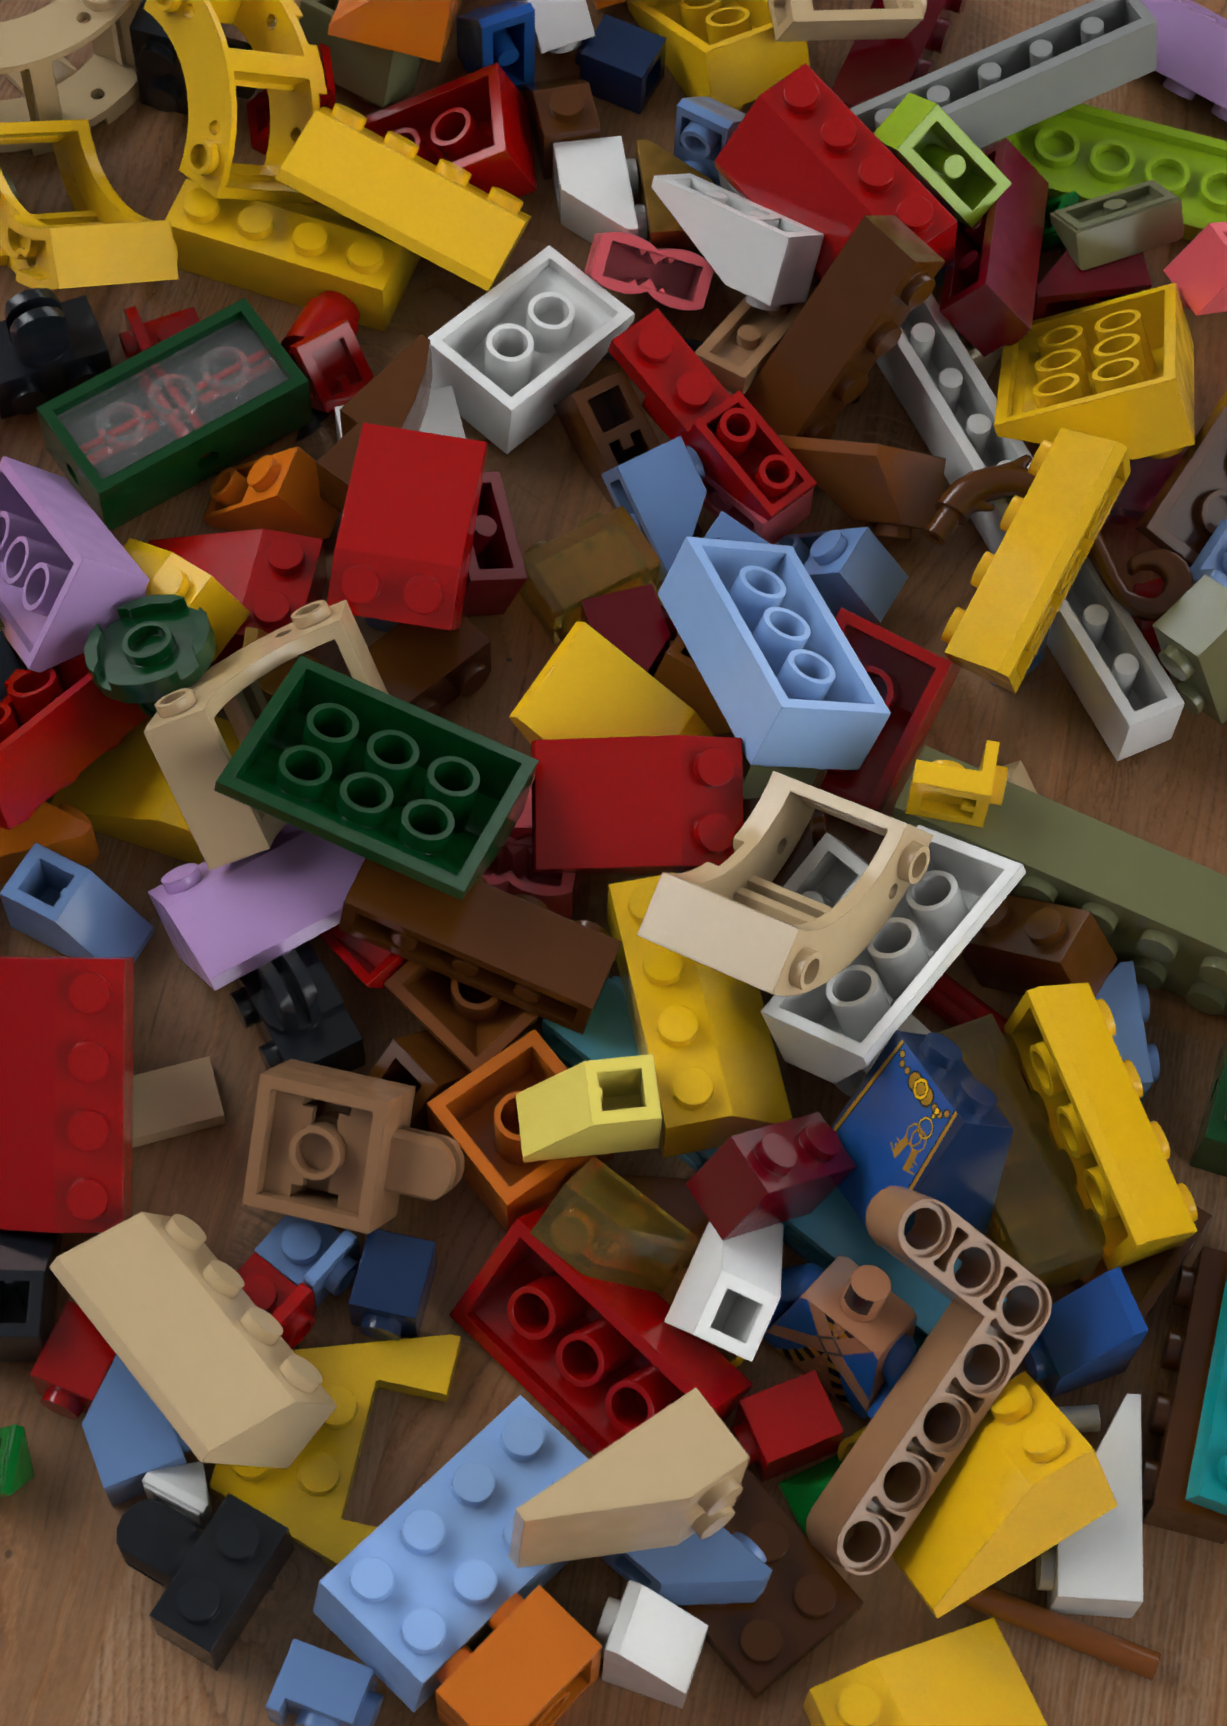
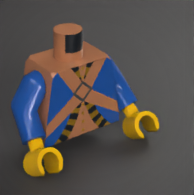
[710,1255,918,1462]

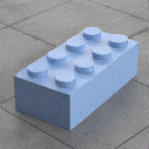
[658,536,891,770]
[313,1395,589,1713]

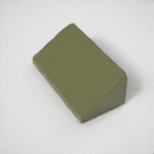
[1050,180,1184,271]

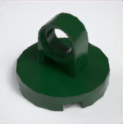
[84,594,217,718]

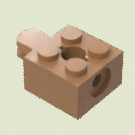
[242,1059,465,1234]

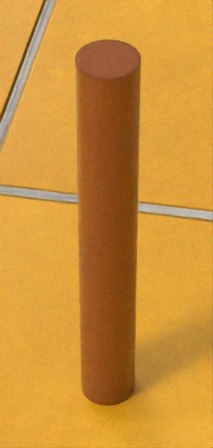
[961,1586,1161,1680]

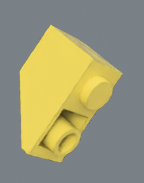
[516,1054,662,1163]

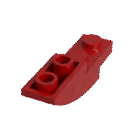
[607,308,817,521]

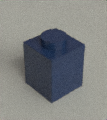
[575,14,666,115]
[348,1229,437,1341]

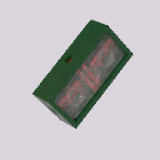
[36,298,313,531]

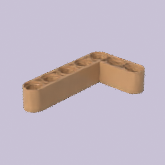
[806,1186,1052,1575]

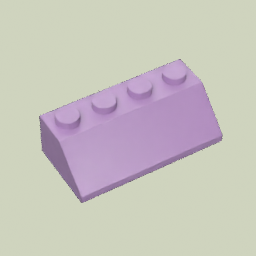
[1141,0,1227,122]
[0,456,150,673]
[148,823,365,991]

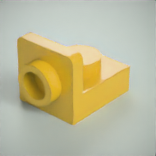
[905,740,1008,828]

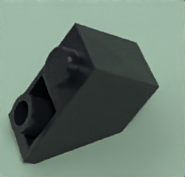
[0,1230,62,1362]

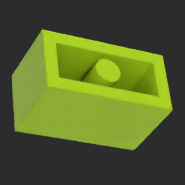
[874,92,1012,228]

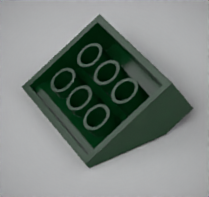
[214,655,539,900]

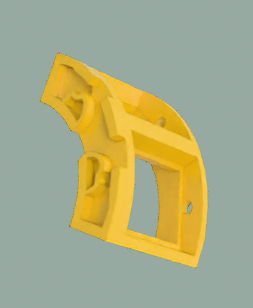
[143,0,327,204]
[0,119,179,290]

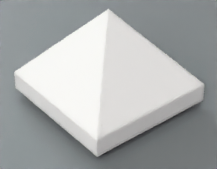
[142,1461,213,1528]

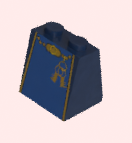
[831,1031,1014,1254]

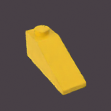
[123,538,251,662]

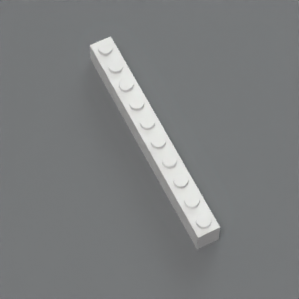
[876,293,1185,762]

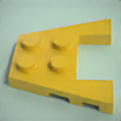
[209,1334,461,1568]

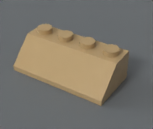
[49,1212,338,1468]

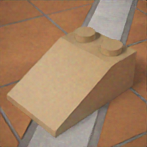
[509,1388,750,1568]

